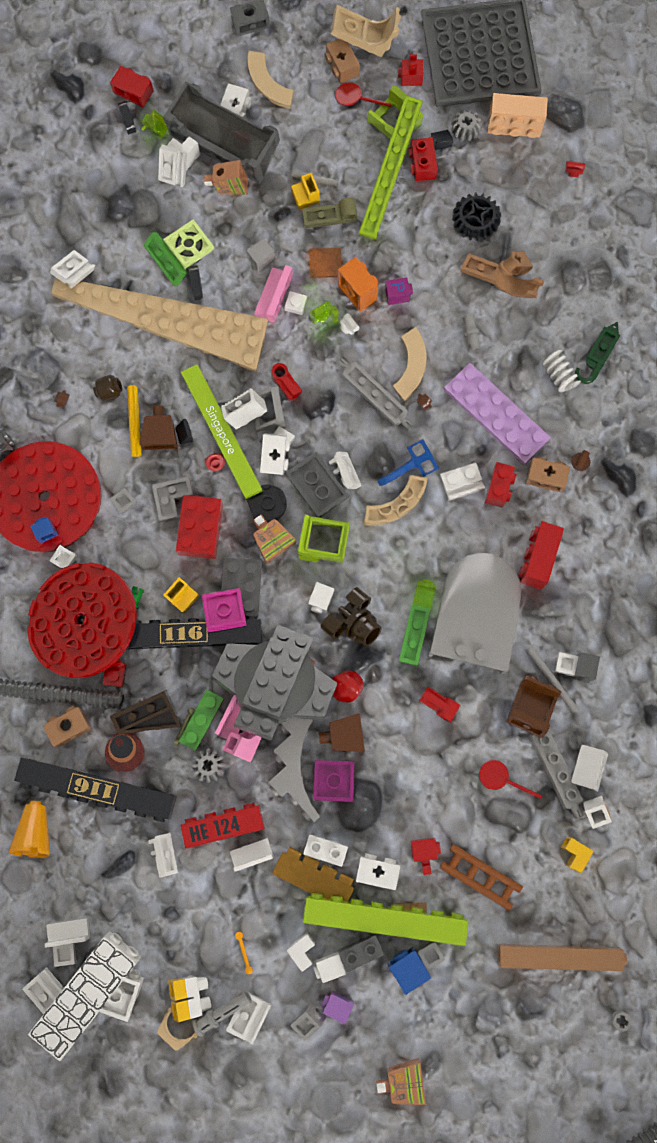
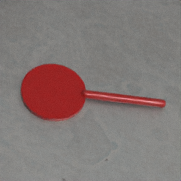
[335,82,392,107]
[479,760,542,799]

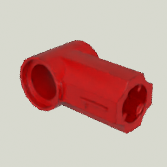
[271,363,302,401]
[419,687,461,723]

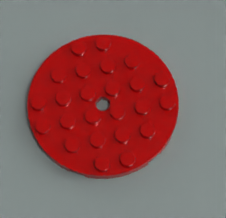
[0,441,102,552]
[27,562,136,678]

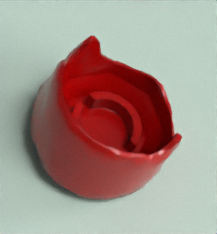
[332,670,364,703]

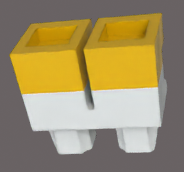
[168,975,211,1022]

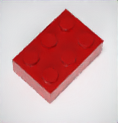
[176,495,223,559]
[518,521,564,590]

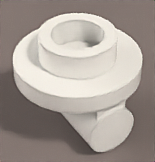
[340,313,359,335]

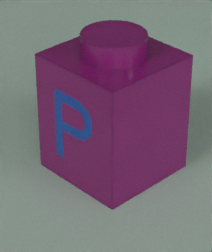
[385,277,413,305]

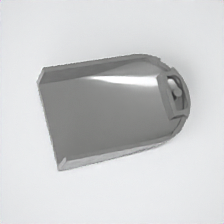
[428,553,521,675]

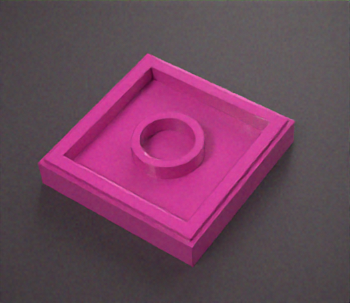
[202,588,247,633]

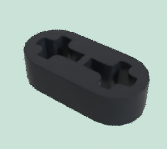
[118,101,137,135]
[189,266,203,300]

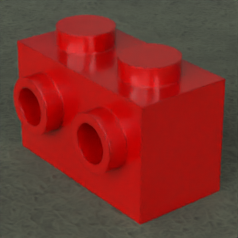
[110,66,154,108]
[408,137,438,181]
[484,462,517,508]

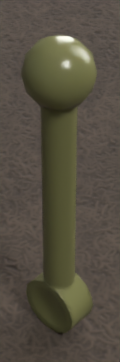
[173,707,195,746]

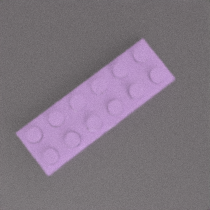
[444,363,551,465]

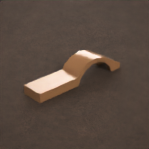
[461,253,544,298]

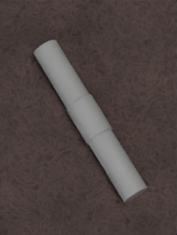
[292,170,339,187]

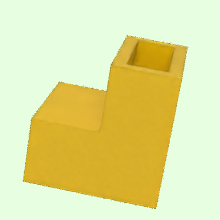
[291,172,320,211]
[163,577,200,614]
[561,837,594,874]

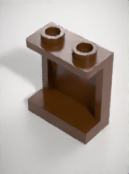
[506,675,562,738]

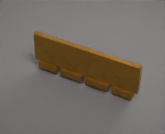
[272,847,354,902]

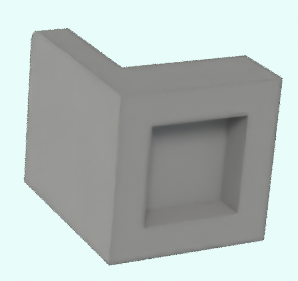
[246,239,276,272]

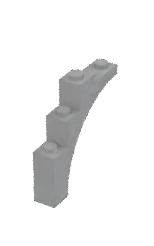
[269,716,320,822]

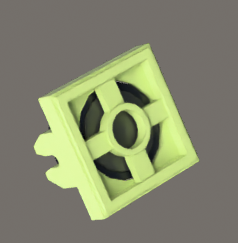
[163,219,215,269]

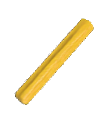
[127,385,142,457]

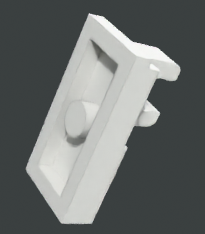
[329,451,362,489]
[149,833,178,878]

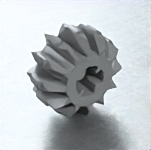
[451,109,481,142]
[191,749,226,783]

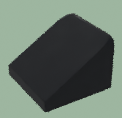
[431,130,453,150]
[175,418,193,445]

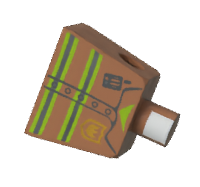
[204,160,248,195]
[253,515,296,563]
[376,1058,426,1105]

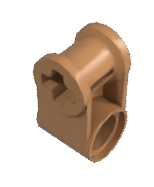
[499,251,533,276]

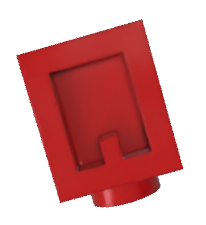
[102,659,127,688]

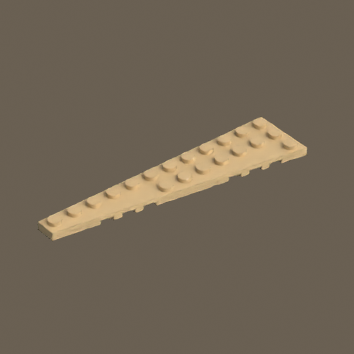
[51,277,269,372]

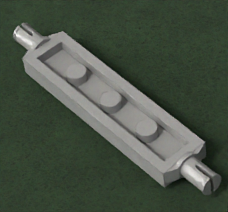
[337,357,414,431]
[529,730,583,820]

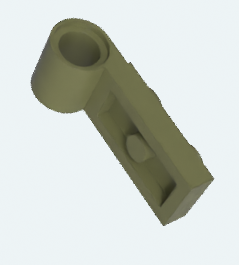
[302,198,358,229]

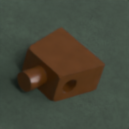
[140,406,178,450]
[318,714,365,752]

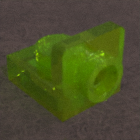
[141,110,168,139]
[310,301,339,324]
[412,579,437,610]

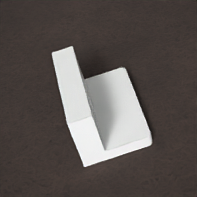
[571,745,608,792]
[229,838,274,872]
[44,918,90,948]

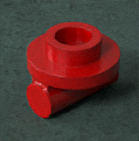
[565,161,585,178]
[204,453,225,471]

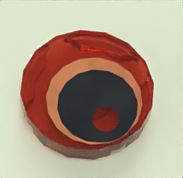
[105,733,145,772]

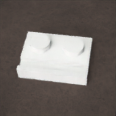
[158,144,187,188]
[50,250,95,289]
[440,463,485,501]
[22,967,64,1015]
[226,992,271,1045]

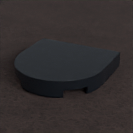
[246,484,287,523]

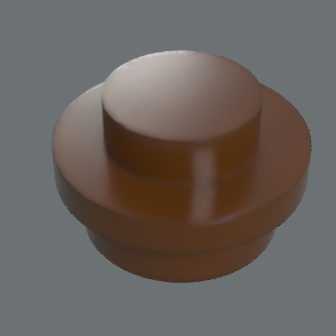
[54,390,70,408]
[416,393,433,411]

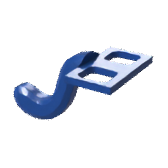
[377,439,439,486]

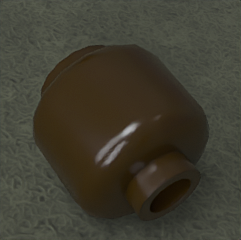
[93,375,123,402]

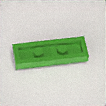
[143,232,187,286]
[398,605,430,666]
[178,690,224,751]

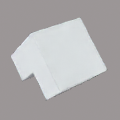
[167,137,200,171]
[287,931,315,972]

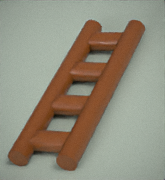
[439,844,523,911]

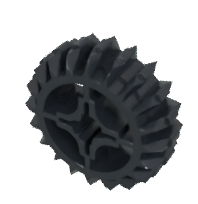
[452,192,501,242]

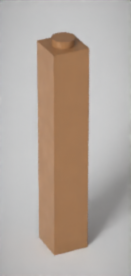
[498,944,627,972]

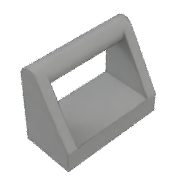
[254,386,285,432]

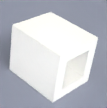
[308,582,335,614]
[583,796,612,829]
[313,952,346,983]

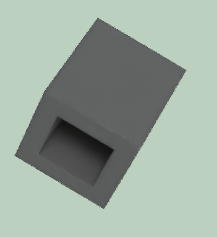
[573,652,600,683]

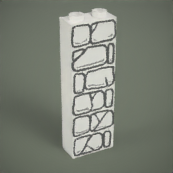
[28,931,141,1061]

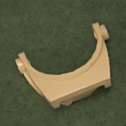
[157,1006,198,1051]

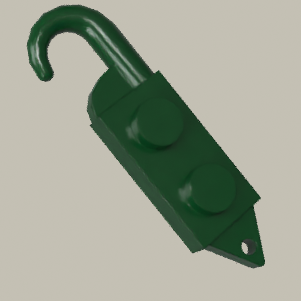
[575,322,621,384]

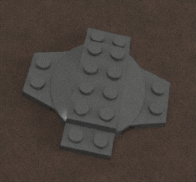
[212,625,337,741]

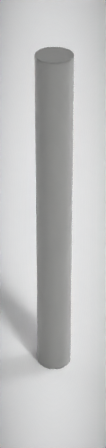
[526,646,579,713]

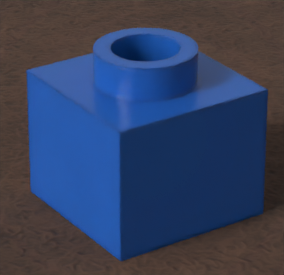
[30,517,58,543]

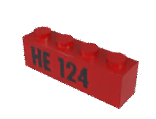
[180,802,265,849]

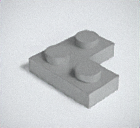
[152,477,193,522]

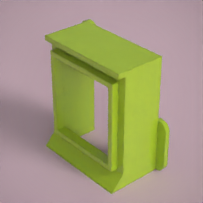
[367,86,424,140]
[298,514,350,563]

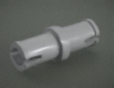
[462,313,481,353]

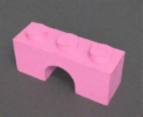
[222,711,262,762]

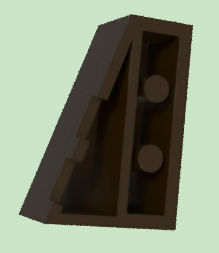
[110,690,182,734]

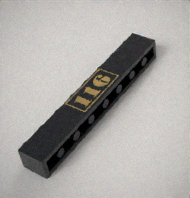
[126,616,262,650]
[14,757,177,822]

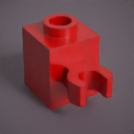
[398,54,424,86]
[410,838,441,875]

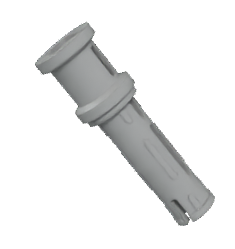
[192,990,252,1037]

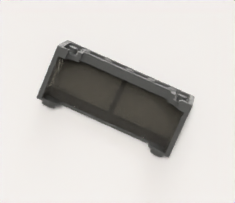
[163,81,280,184]

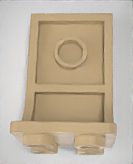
[330,5,401,57]

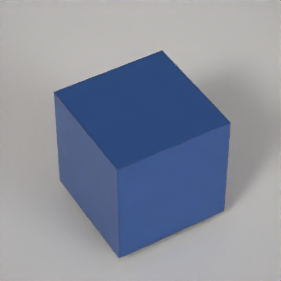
[388,947,431,995]

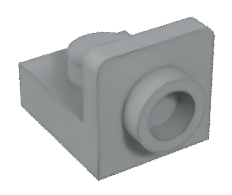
[290,1002,326,1041]

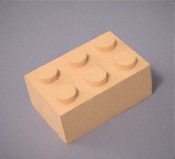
[487,93,548,138]

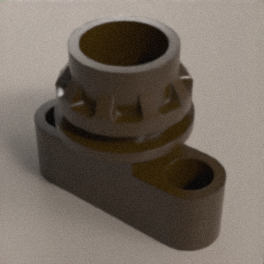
[321,587,382,646]

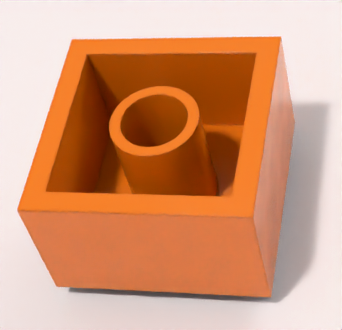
[338,257,379,312]

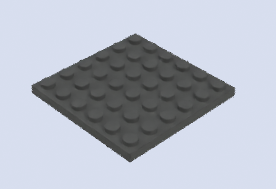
[421,0,542,107]

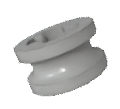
[611,1010,632,1032]

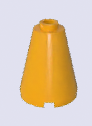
[9,801,50,858]

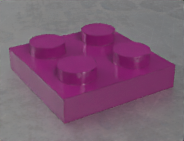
[313,760,354,802]

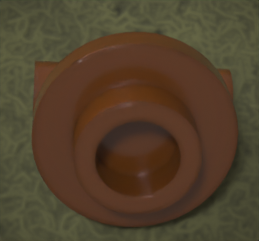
[571,450,591,471]

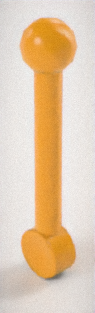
[235,931,253,975]

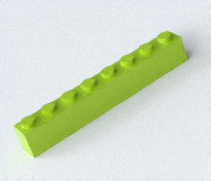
[303,893,469,946]

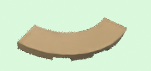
[248,51,294,109]
[393,327,427,402]
[364,475,428,526]

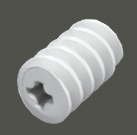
[543,350,581,392]

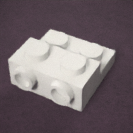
[99,969,144,1022]

